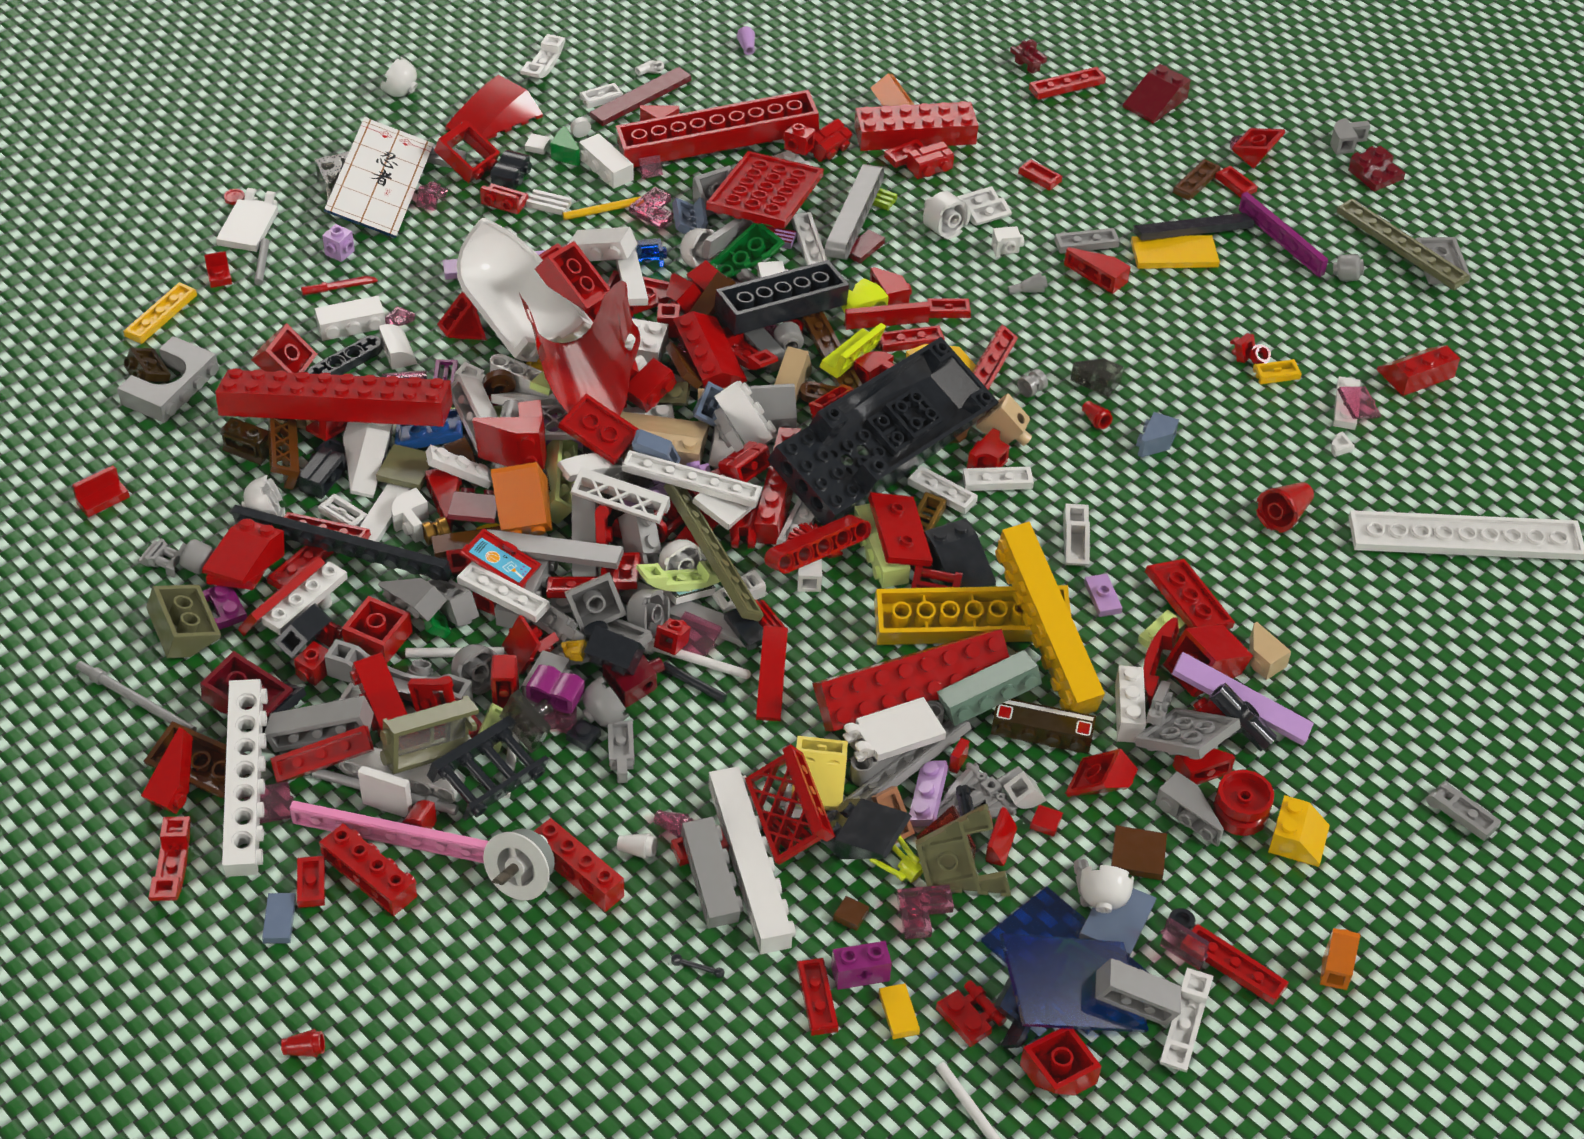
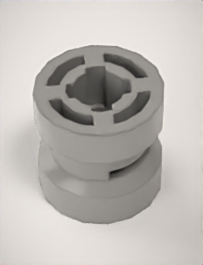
[1017,369,1048,398]

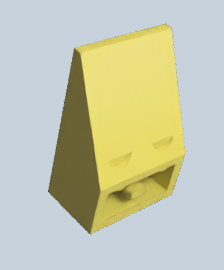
[791,736,848,811]

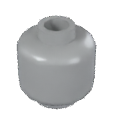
[1333,254,1364,281]
[774,322,804,351]
[177,539,213,574]

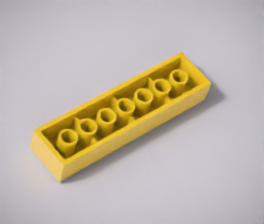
[995,521,1105,714]
[874,585,1071,645]

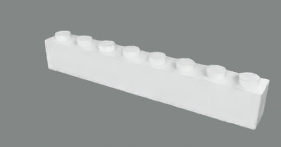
[709,766,796,954]

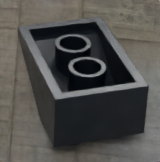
[924,518,996,587]
[820,798,912,860]

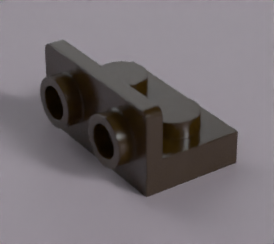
[124,348,171,382]

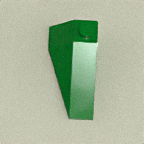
[709,223,785,278]

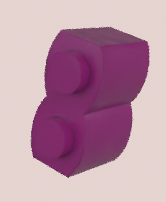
[526,665,585,713]

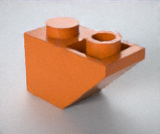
[1320,928,1360,990]

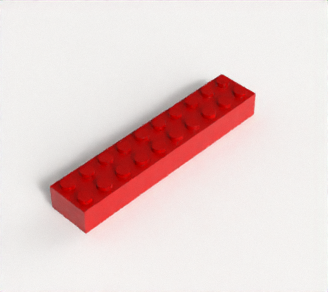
[616,90,819,168]
[215,368,453,427]

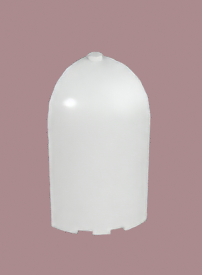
[457,218,593,362]

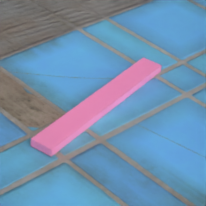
[289,801,488,863]

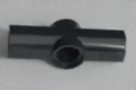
[1209,682,1277,752]

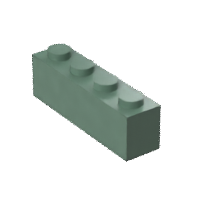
[937,650,1042,726]

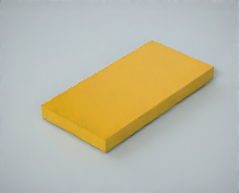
[1131,235,1220,269]

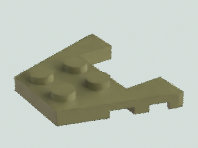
[916,804,1011,897]

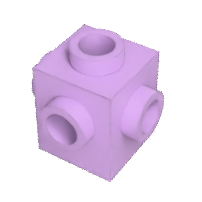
[322,224,355,262]

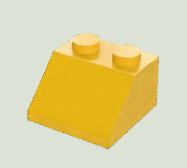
[1268,795,1330,867]

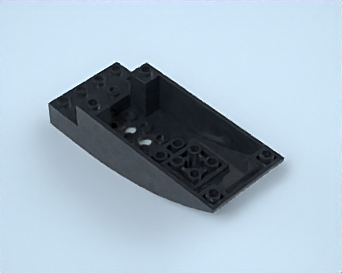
[767,337,999,526]

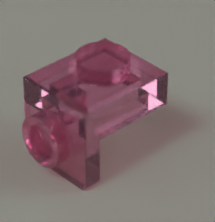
[416,182,447,211]

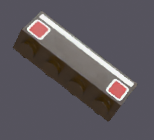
[991,699,1096,754]

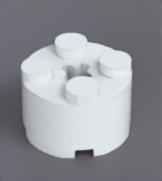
[923,191,971,239]

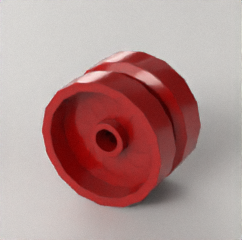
[1213,769,1274,836]

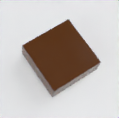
[833,896,869,931]

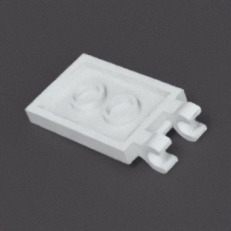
[216,188,278,252]
[843,697,946,762]

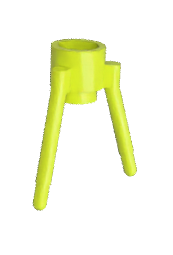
[869,835,923,883]

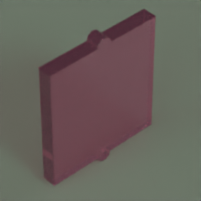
[1337,386,1381,419]
[667,611,722,657]
[244,781,294,824]
[1160,917,1210,971]

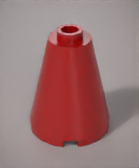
[1256,482,1314,533]

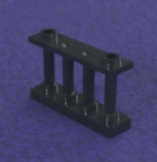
[427,715,549,821]

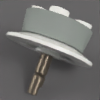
[483,829,554,900]

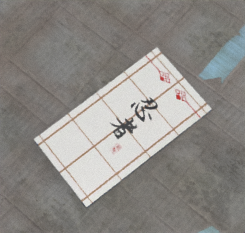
[324,117,434,238]

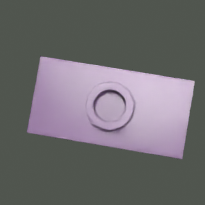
[1084,574,1122,617]

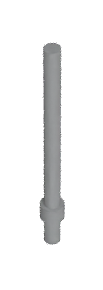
[76,661,197,731]
[312,769,459,815]

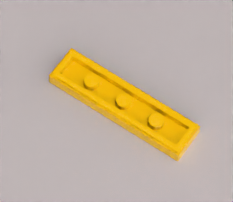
[123,282,197,344]

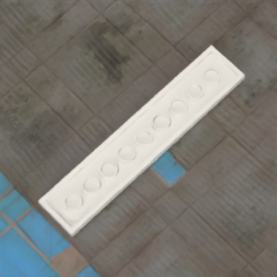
[1349,510,1584,560]

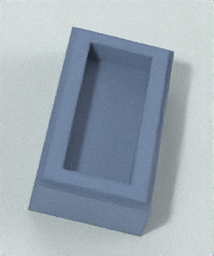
[262,893,296,944]

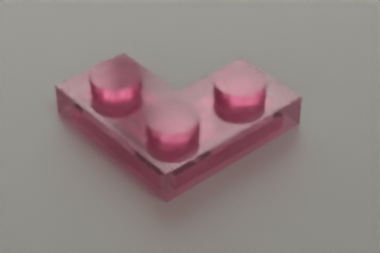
[629,187,674,229]
[897,885,954,939]

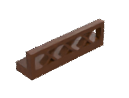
[268,418,300,490]

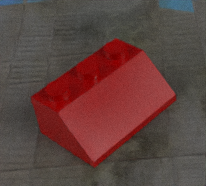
[1377,345,1460,396]

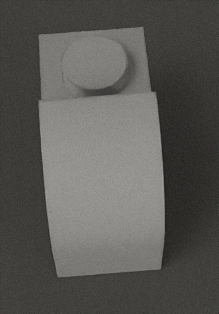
[1330,118,1371,155]

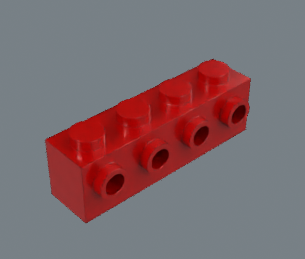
[319,823,417,916]

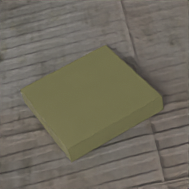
[376,444,433,491]

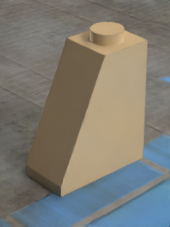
[774,346,812,403]

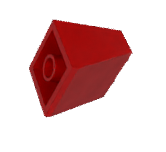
[1163,624,1253,697]

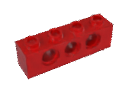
[534,818,624,912]

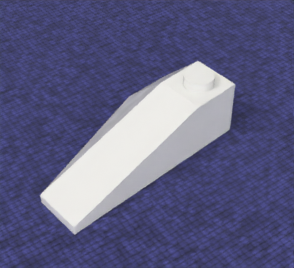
[343,422,393,498]

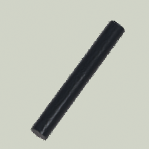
[664,662,727,703]

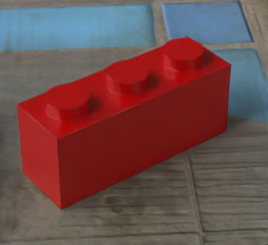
[350,652,407,737]

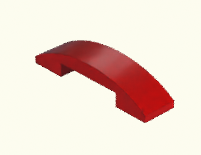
[722,327,778,370]
[1143,617,1179,709]
[148,816,190,901]

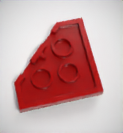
[607,270,669,315]

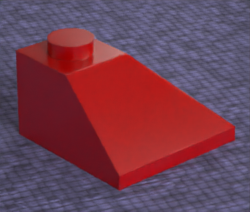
[251,323,318,373]
[1065,749,1138,797]

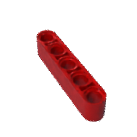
[764,515,871,574]

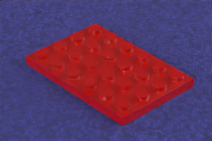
[706,151,824,228]

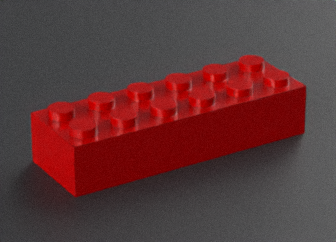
[854,101,978,151]

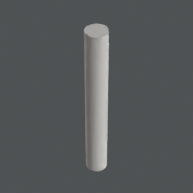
[254,238,269,286]

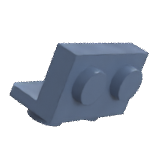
[672,197,708,234]

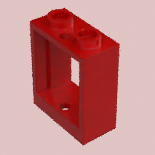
[434,120,500,183]

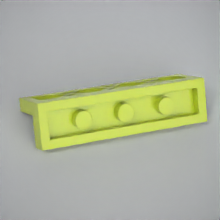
[819,323,886,378]

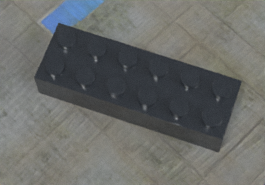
[714,260,849,335]

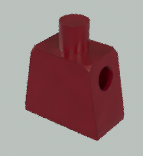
[602,655,665,708]

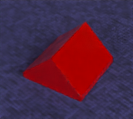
[1232,128,1286,169]

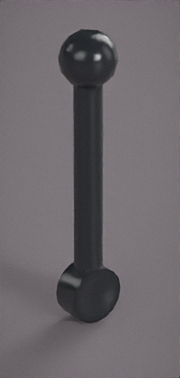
[671,954,725,978]

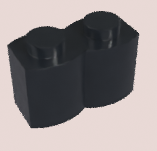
[490,150,532,190]

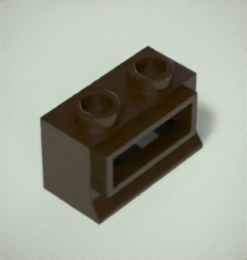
[221,417,270,465]

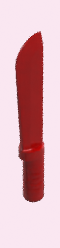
[301,276,378,295]

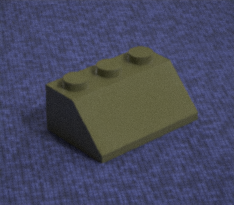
[146,585,221,658]

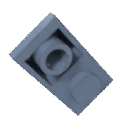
[1136,412,1179,457]
[632,429,681,464]

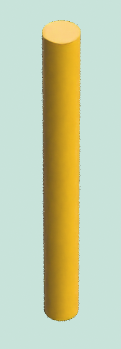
[562,196,643,221]

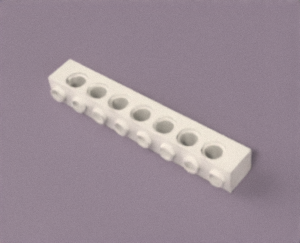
[222,679,268,877]

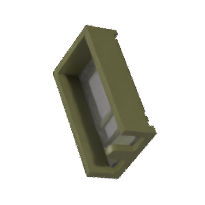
[380,695,479,774]

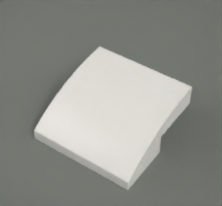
[957,186,1012,226]

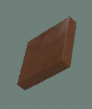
[1111,825,1167,880]

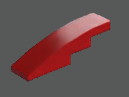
[756,626,788,722]

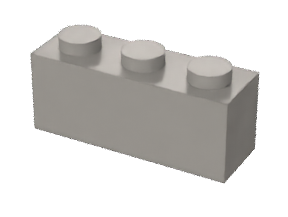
[1095,958,1181,1026]

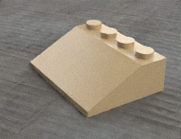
[620,412,710,466]

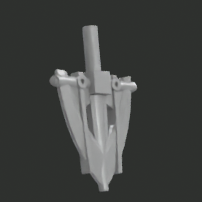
[935,762,1023,826]

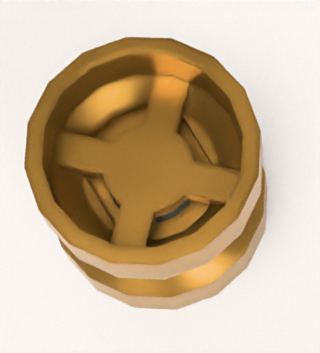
[422,517,451,545]

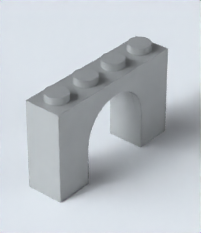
[117,336,219,423]

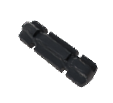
[956,785,974,816]

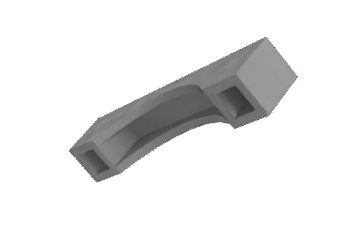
[324,639,473,704]

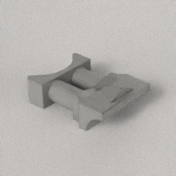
[138,538,181,578]

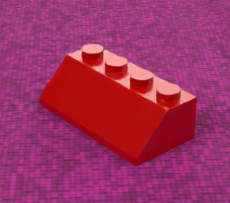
[673,311,747,389]

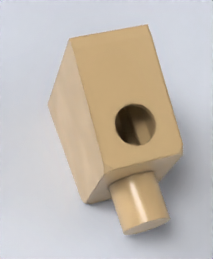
[975,393,1032,446]

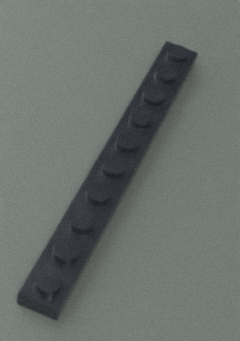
[231,505,452,582]

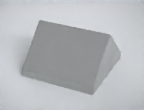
[693,165,732,216]

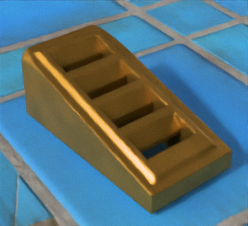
[917,492,947,531]

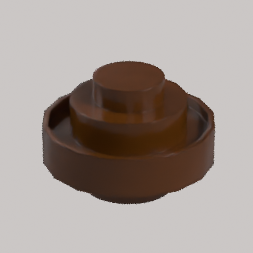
[482,369,516,396]

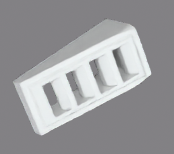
[712,570,766,612]

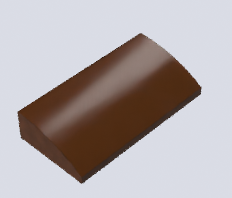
[143,721,251,799]

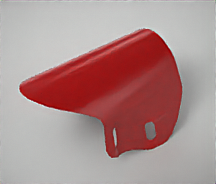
[519,280,640,416]

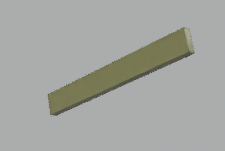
[1337,198,1470,290]
[663,483,764,621]

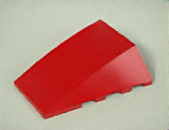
[445,74,543,140]

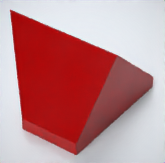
[437,291,487,340]

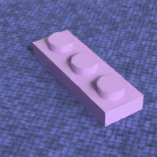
[909,760,948,827]

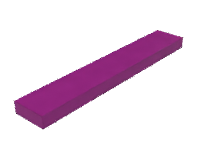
[1238,192,1328,277]

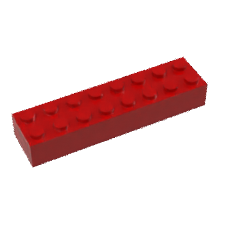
[812,629,1009,731]

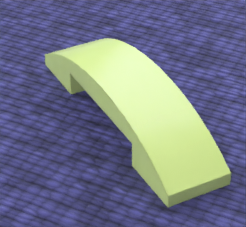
[636,560,720,592]

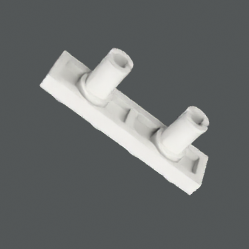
[262,562,348,635]

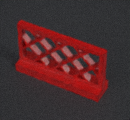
[745,744,835,865]

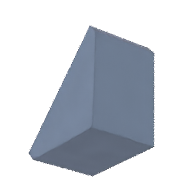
[693,381,724,427]

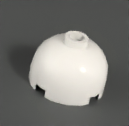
[380,57,418,97]
[680,228,720,268]
[241,475,285,517]
[658,539,706,571]
[1080,865,1134,913]

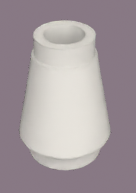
[617,833,657,859]

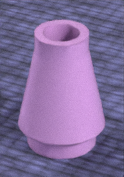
[736,26,755,55]

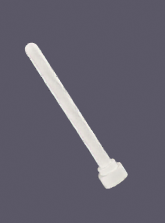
[644,635,751,679]

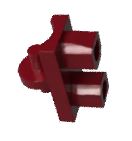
[1010,39,1047,74]

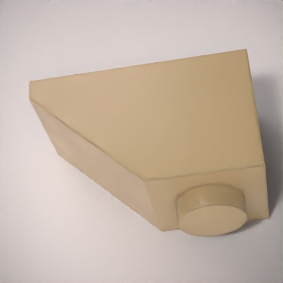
[1249,622,1291,680]

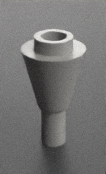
[1008,272,1048,294]

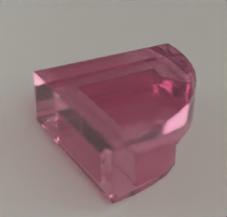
[385,306,415,326]

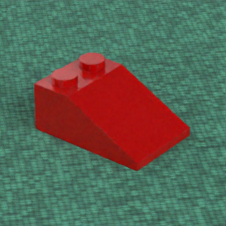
[535,241,610,311]
[473,417,547,471]
[202,519,285,585]

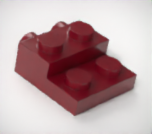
[1348,146,1406,192]

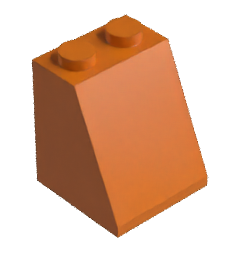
[491,462,552,536]

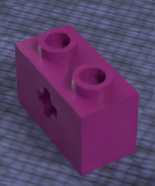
[831,941,892,990]

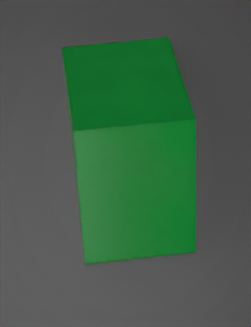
[550,126,580,166]

